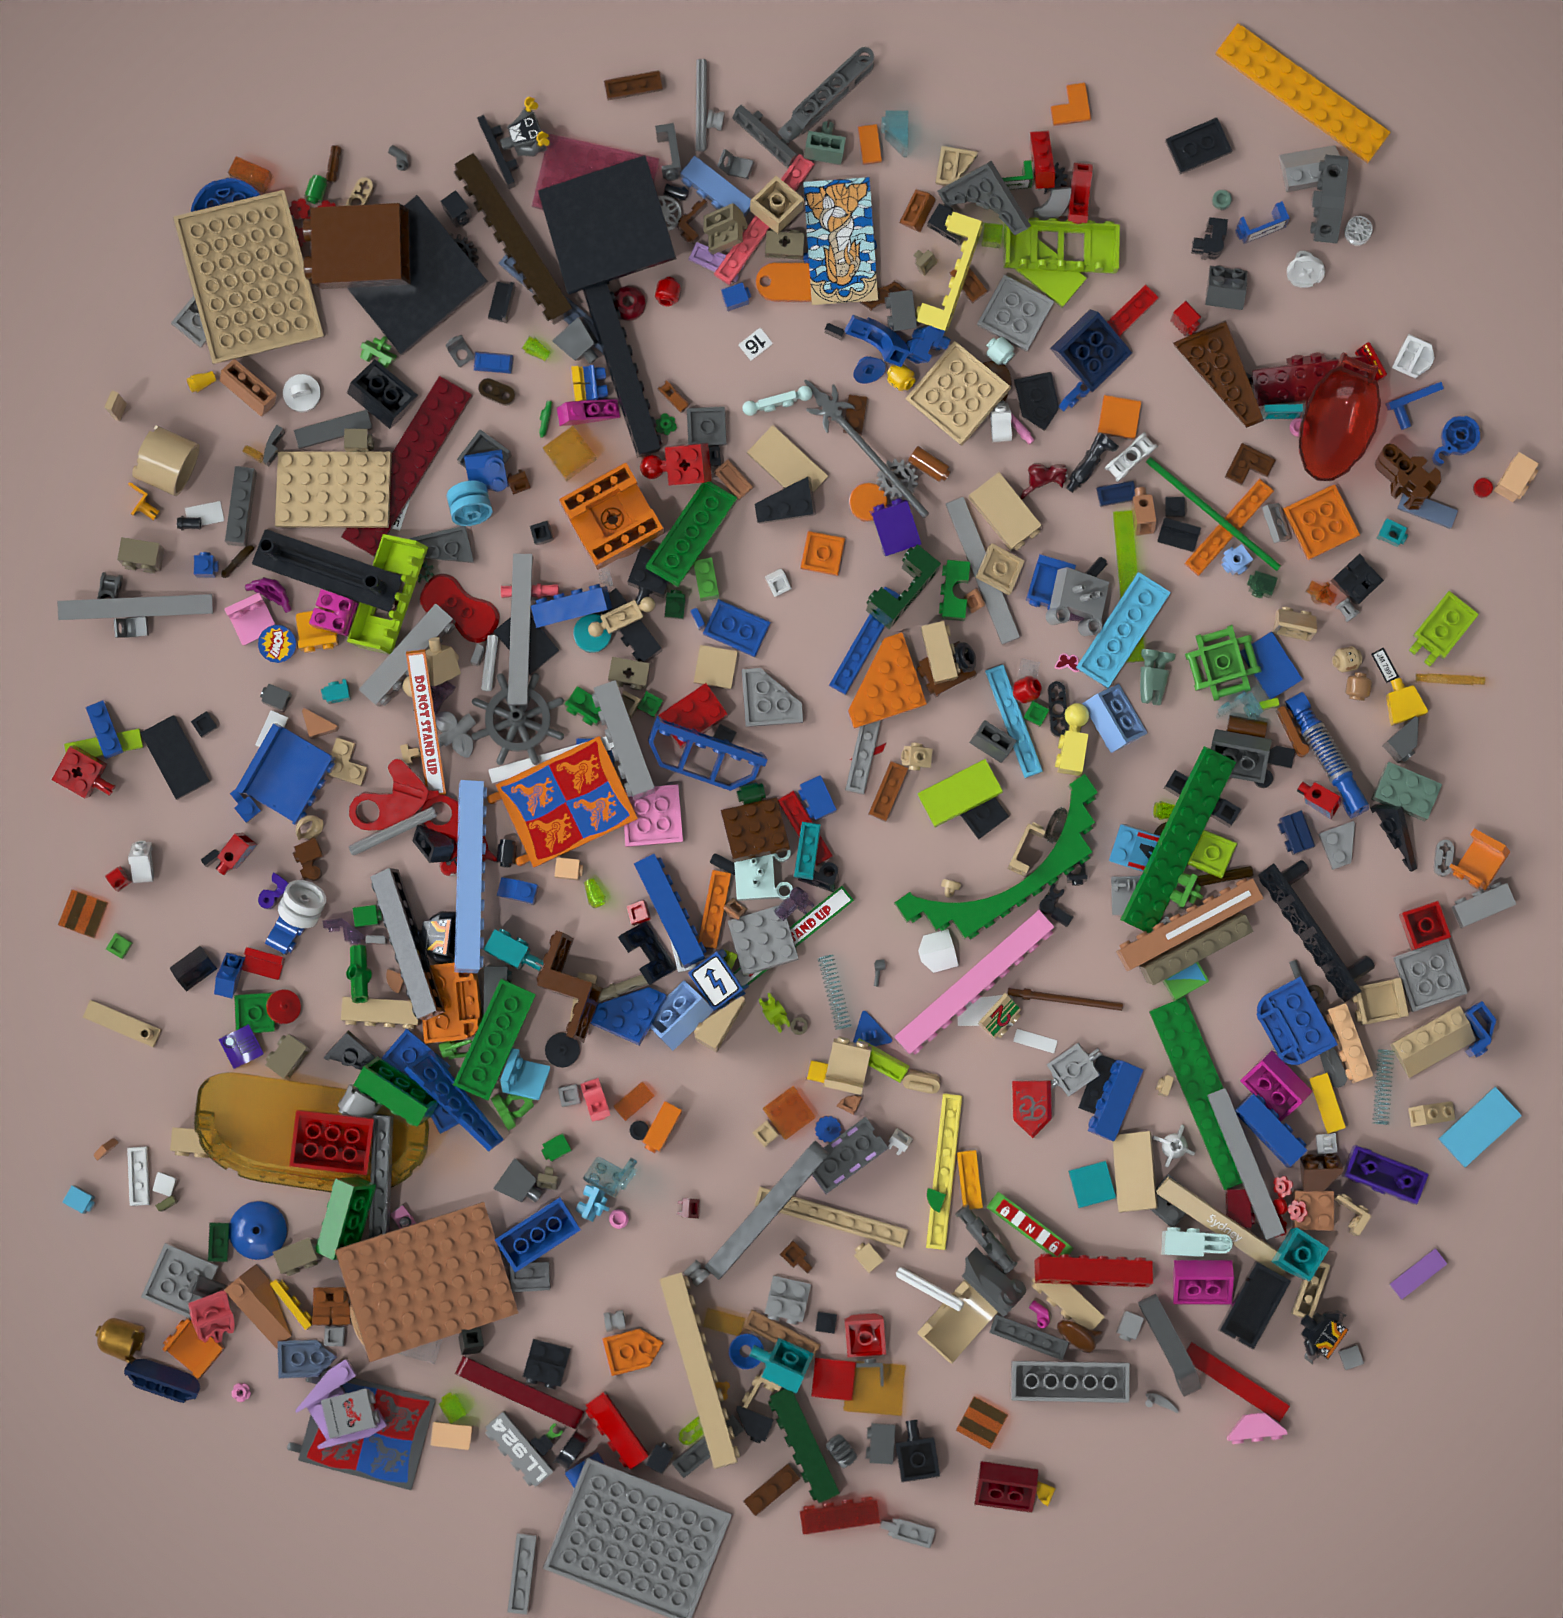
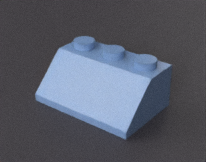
[1082,684,1147,753]
[650,980,714,1051]

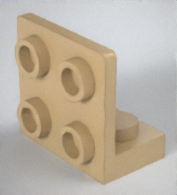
[1334,1194,1371,1236]

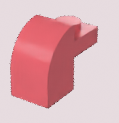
[580,1078,611,1122]

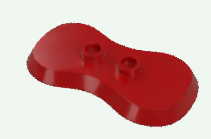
[419,574,500,643]

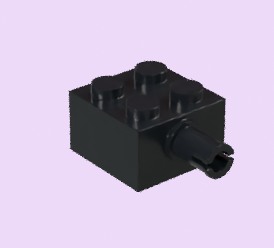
[627,546,670,605]
[895,1419,940,1482]

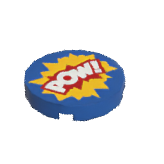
[258,624,296,663]

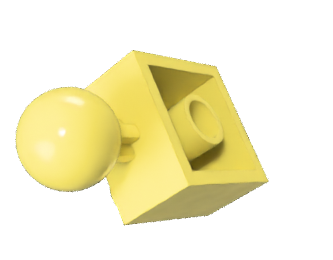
[1055,703,1089,776]

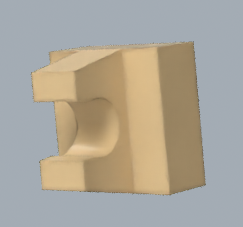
[400,744,421,766]

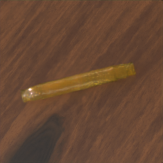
[1415,673,1485,686]

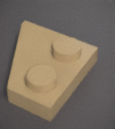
[935,146,977,186]

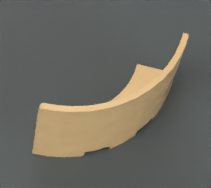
[917,1279,998,1364]

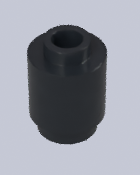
[496,839,517,868]

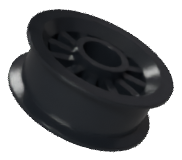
[553,1428,590,1472]

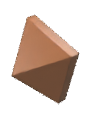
[964,588,985,613]
[723,898,747,920]

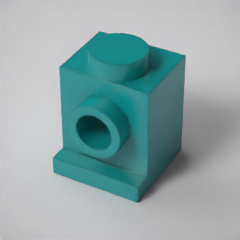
[1376,518,1408,547]
[321,679,351,704]

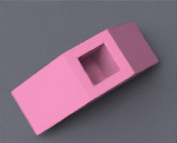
[1227,1413,1287,1444]

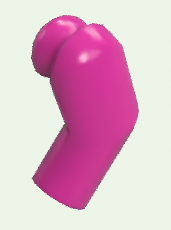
[1029,1300,1050,1328]

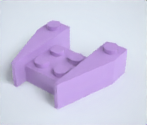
[295,1359,388,1449]

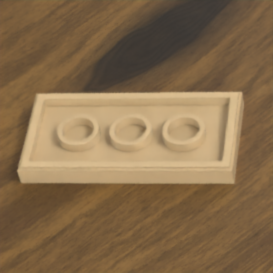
[747,425,828,493]
[1113,1131,1158,1213]

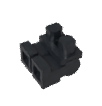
[1191,217,1228,260]
[1330,554,1384,604]

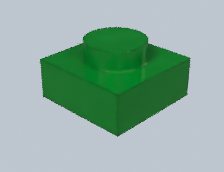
[637,691,663,717]
[1023,701,1049,727]

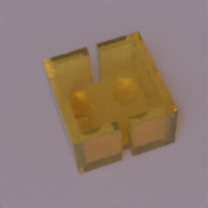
[543,426,597,482]

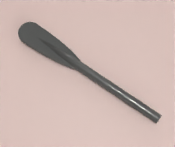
[1289,960,1347,1088]

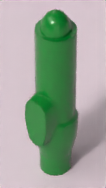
[539,401,553,438]

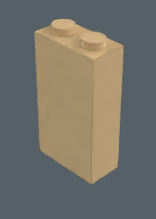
[968,472,1042,551]

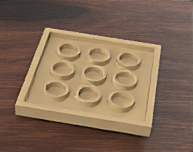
[906,341,1011,446]

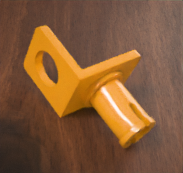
[128,482,160,520]

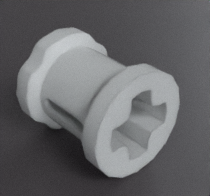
[1336,597,1360,622]

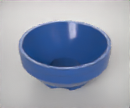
[729,1334,764,1369]

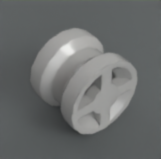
[706,110,724,131]

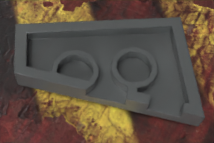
[409,526,474,563]

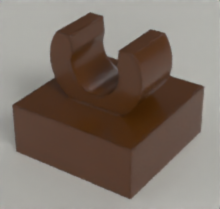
[507,469,531,495]

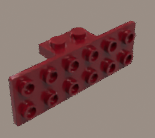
[1252,353,1368,406]

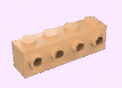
[1324,1003,1373,1083]

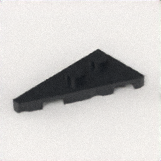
[1370,805,1417,872]
[324,1030,379,1070]

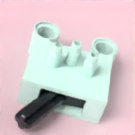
[710,850,793,901]

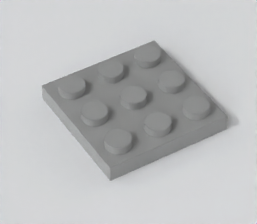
[977,275,1054,352]
[728,904,799,976]
[1393,939,1467,1012]
[141,1243,219,1319]

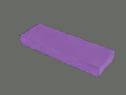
[1389,1248,1447,1300]

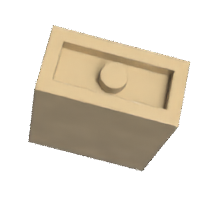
[1352,978,1409,1025]

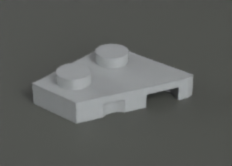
[1318,821,1355,870]

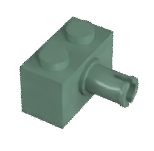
[804,121,846,165]

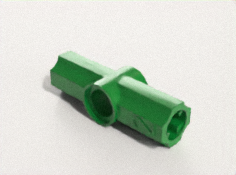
[346,944,372,1004]

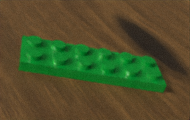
[646,481,737,587]
[453,979,536,1101]

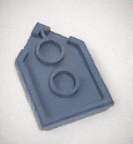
[278,1340,337,1379]

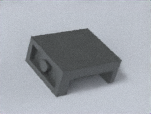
[655,123,681,181]

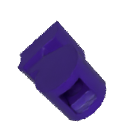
[258,872,289,909]

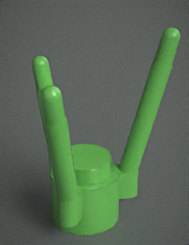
[439,1039,472,1060]

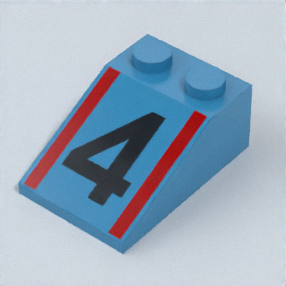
[1109,824,1160,871]

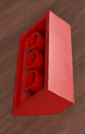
[585,1391,650,1469]

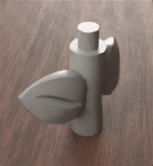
[435,711,476,758]

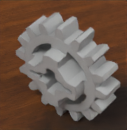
[876,459,918,500]

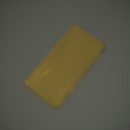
[703,1308,745,1336]

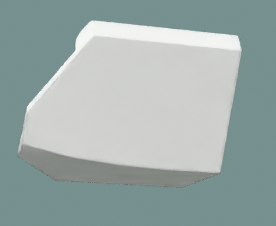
[1392,334,1435,378]
[918,929,959,973]

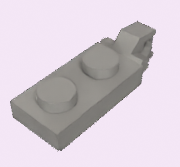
[880,1518,935,1548]

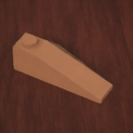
[224,1264,292,1349]

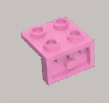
[224,593,275,646]

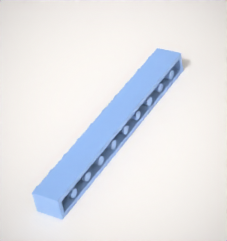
[454,780,487,973]

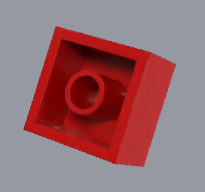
[1399,901,1451,951]

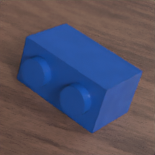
[798,775,837,821]

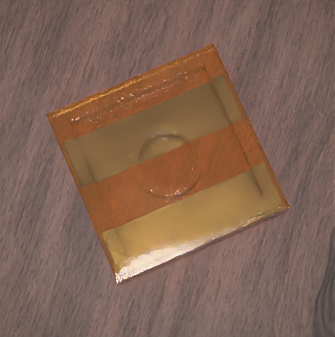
[58,889,108,939]
[956,1396,1008,1449]

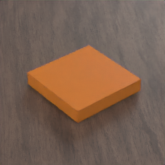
[1097,395,1141,440]
[800,531,845,576]

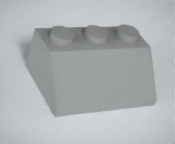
[1279,145,1340,192]

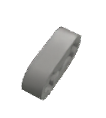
[1433,840,1454,877]

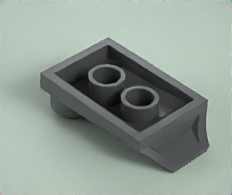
[962,1247,1026,1317]

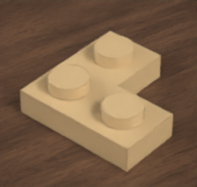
[327,738,367,786]

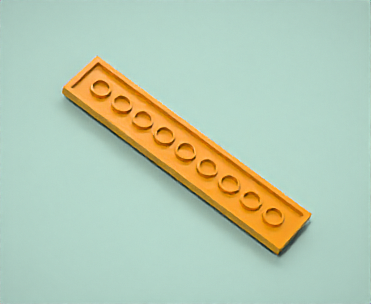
[1215,23,1391,164]

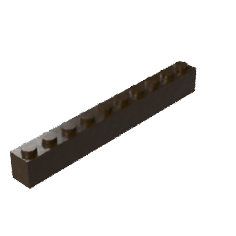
[454,152,573,325]

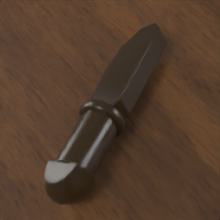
[221,545,254,578]

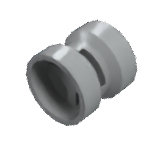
[683,1260,710,1287]
[604,1310,626,1332]

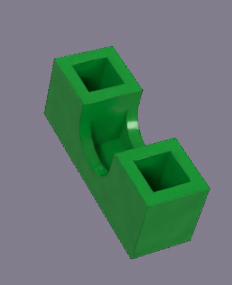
[939,560,970,621]

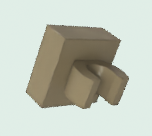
[913,250,937,275]
[537,1167,558,1190]

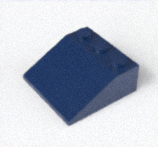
[1050,309,1132,392]

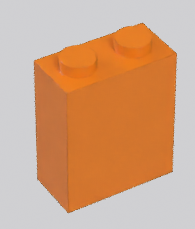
[643,1101,683,1153]

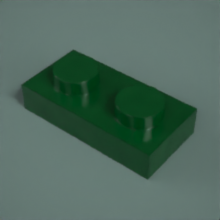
[208,1222,230,1262]

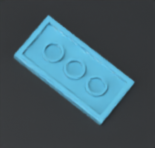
[1438,1087,1522,1168]

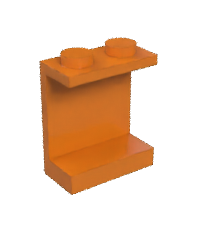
[1449,828,1510,890]
[162,1319,225,1379]

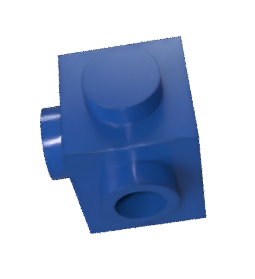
[194,552,219,578]

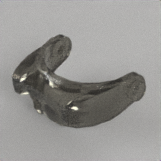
[1044,807,1068,844]

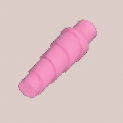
[1011,414,1035,445]

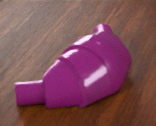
[245,577,292,613]

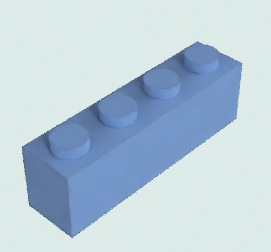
[680,156,751,217]

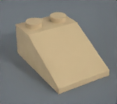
[1272,607,1317,642]

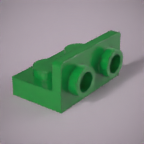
[564,686,601,726]

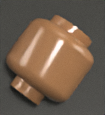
[1345,672,1372,701]

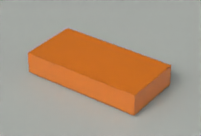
[858,124,882,165]

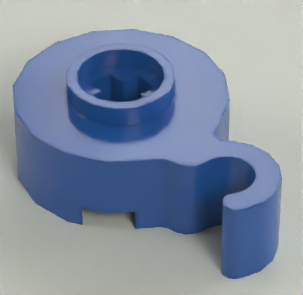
[1432,416,1480,467]

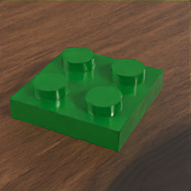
[234,993,275,1033]

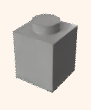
[1116,1311,1144,1342]

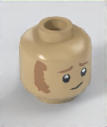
[1332,646,1362,673]

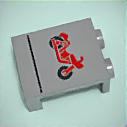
[321,1389,380,1439]

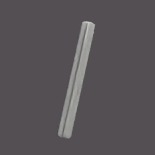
[696,59,707,152]
[349,807,437,855]

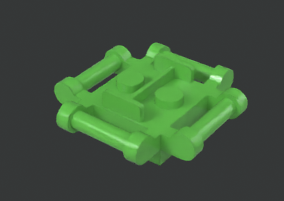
[1185,625,1262,701]

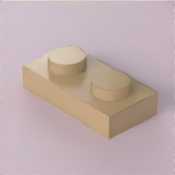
[1156,1075,1174,1097]

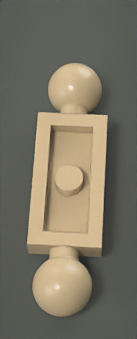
[588,597,655,637]

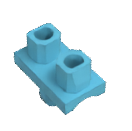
[575,1185,610,1222]

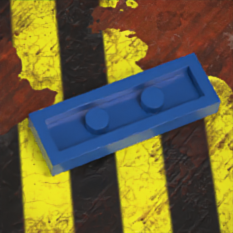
[85,700,123,759]

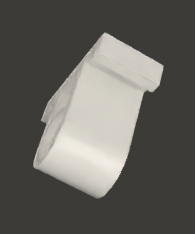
[990,401,1012,442]
[128,841,154,883]

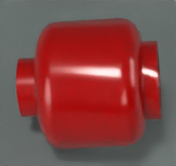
[655,277,681,307]
[1012,676,1042,704]

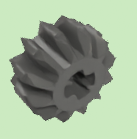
[826,1434,857,1468]

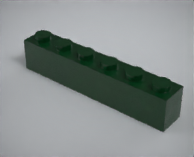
[767,1389,840,1503]

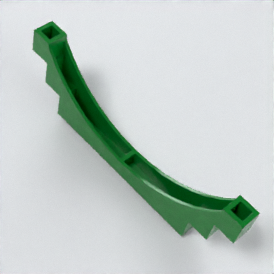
[894,774,1098,940]

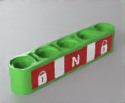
[987,1192,1074,1257]

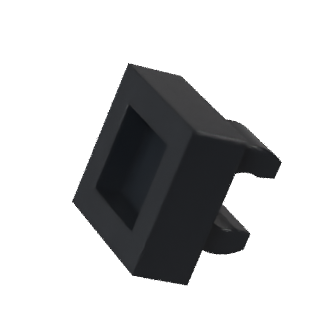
[709,446,721,467]

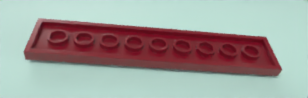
[341,376,472,557]

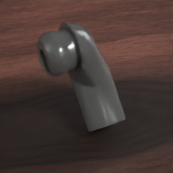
[388,145,409,171]

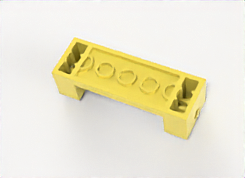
[915,212,984,332]

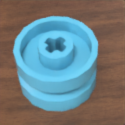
[446,481,493,526]

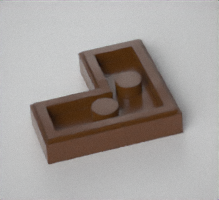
[1225,443,1276,486]

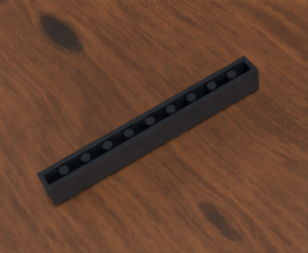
[583,282,662,458]

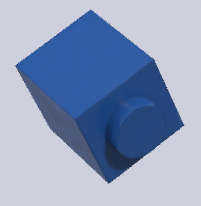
[721,283,751,311]

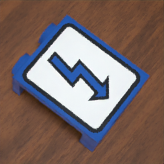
[1235,201,1290,244]
[688,949,749,1011]

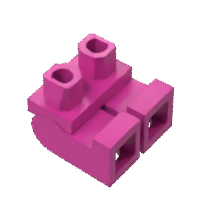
[309,589,359,637]

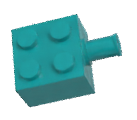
[483,928,544,972]
[749,1338,814,1393]

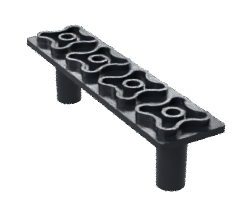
[252,529,402,612]
[1258,860,1375,1002]

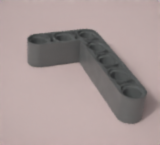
[1138,1294,1201,1397]

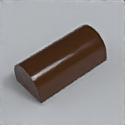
[1226,715,1267,738]

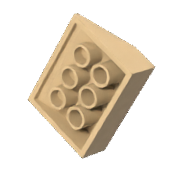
[694,996,746,1053]

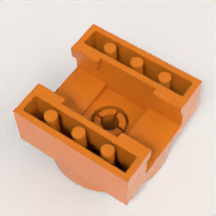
[559,463,664,570]

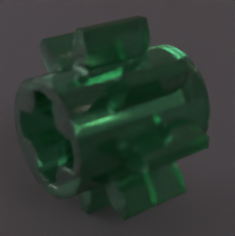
[418,560,435,584]

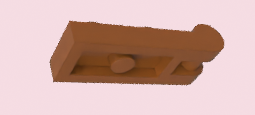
[1276,706,1309,757]

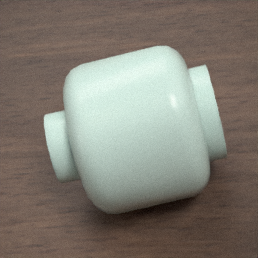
[987,337,1015,365]

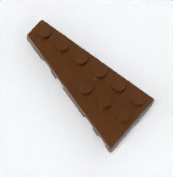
[1173,321,1264,428]

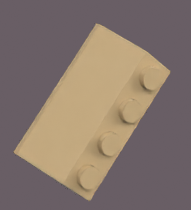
[1390,1006,1476,1078]

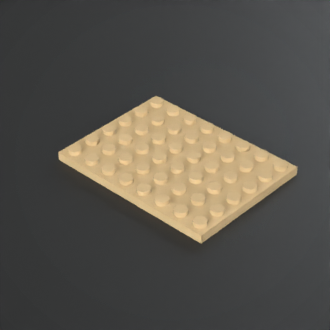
[173,190,324,365]

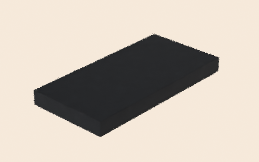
[140,715,210,800]

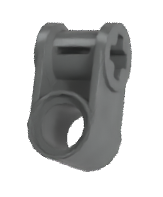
[97,572,123,599]

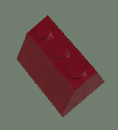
[974,1461,1039,1513]

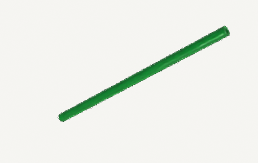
[1146,457,1281,571]

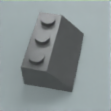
[1211,729,1272,784]

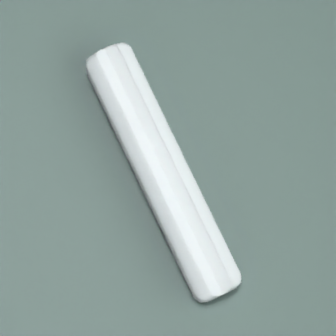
[481,635,498,691]

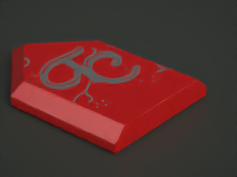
[1012,1080,1052,1138]

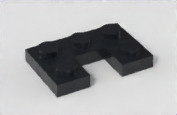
[618,921,677,985]

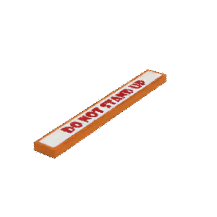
[406,649,446,795]

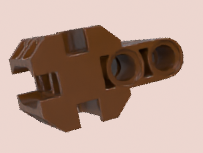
[1375,443,1441,510]

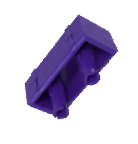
[1341,1145,1429,1205]

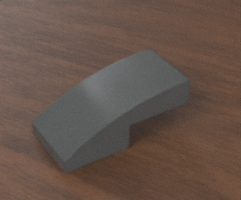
[263,425,285,467]

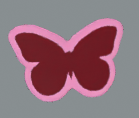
[1055,653,1079,672]

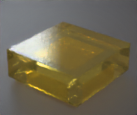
[242,445,264,463]

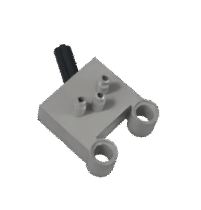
[1046,557,1109,636]

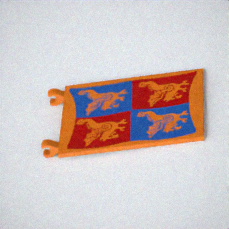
[487,736,638,868]

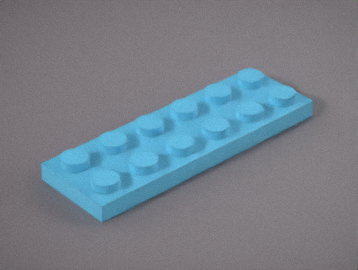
[1076,572,1171,689]

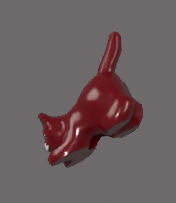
[1020,463,1068,499]

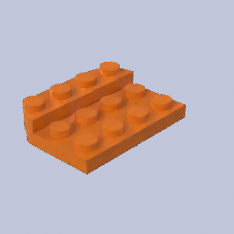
[422,963,482,1044]

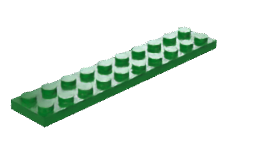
[1120,746,1236,934]
[1149,997,1242,1190]

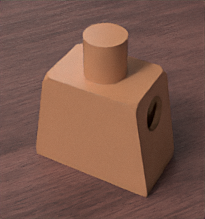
[1132,487,1156,536]

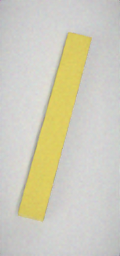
[926,1094,962,1250]

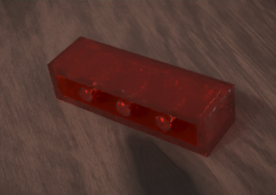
[800,1496,880,1535]

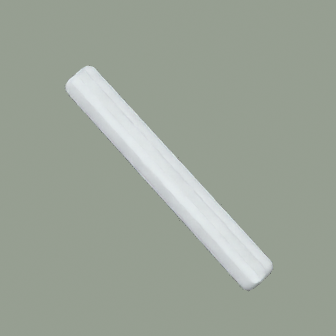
[896,1267,964,1311]

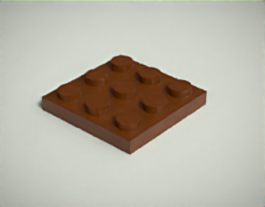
[721,797,790,863]

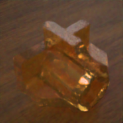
[1305,581,1336,606]

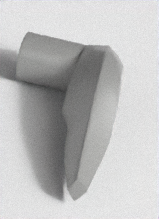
[1145,1393,1178,1413]

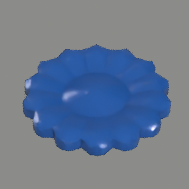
[815,1116,842,1143]

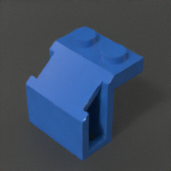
[1464,1001,1496,1057]

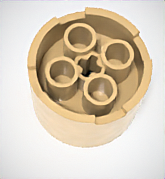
[132,425,200,496]

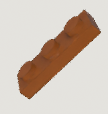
[868,761,908,822]

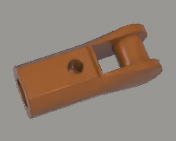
[657,380,690,413]

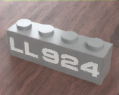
[485,1412,554,1487]

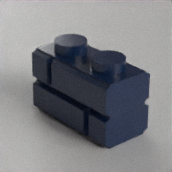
[1277,810,1315,855]

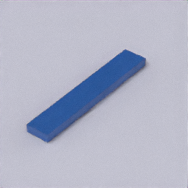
[829,587,900,695]

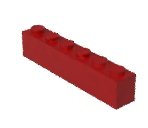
[1034,1254,1153,1288]

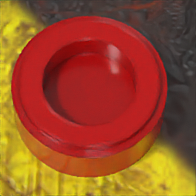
[1473,478,1493,498]

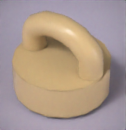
[941,879,961,898]

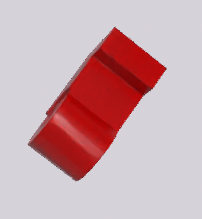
[105,866,132,892]

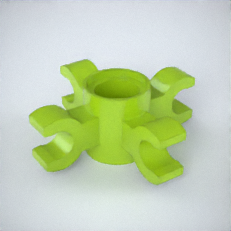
[759,993,790,1033]

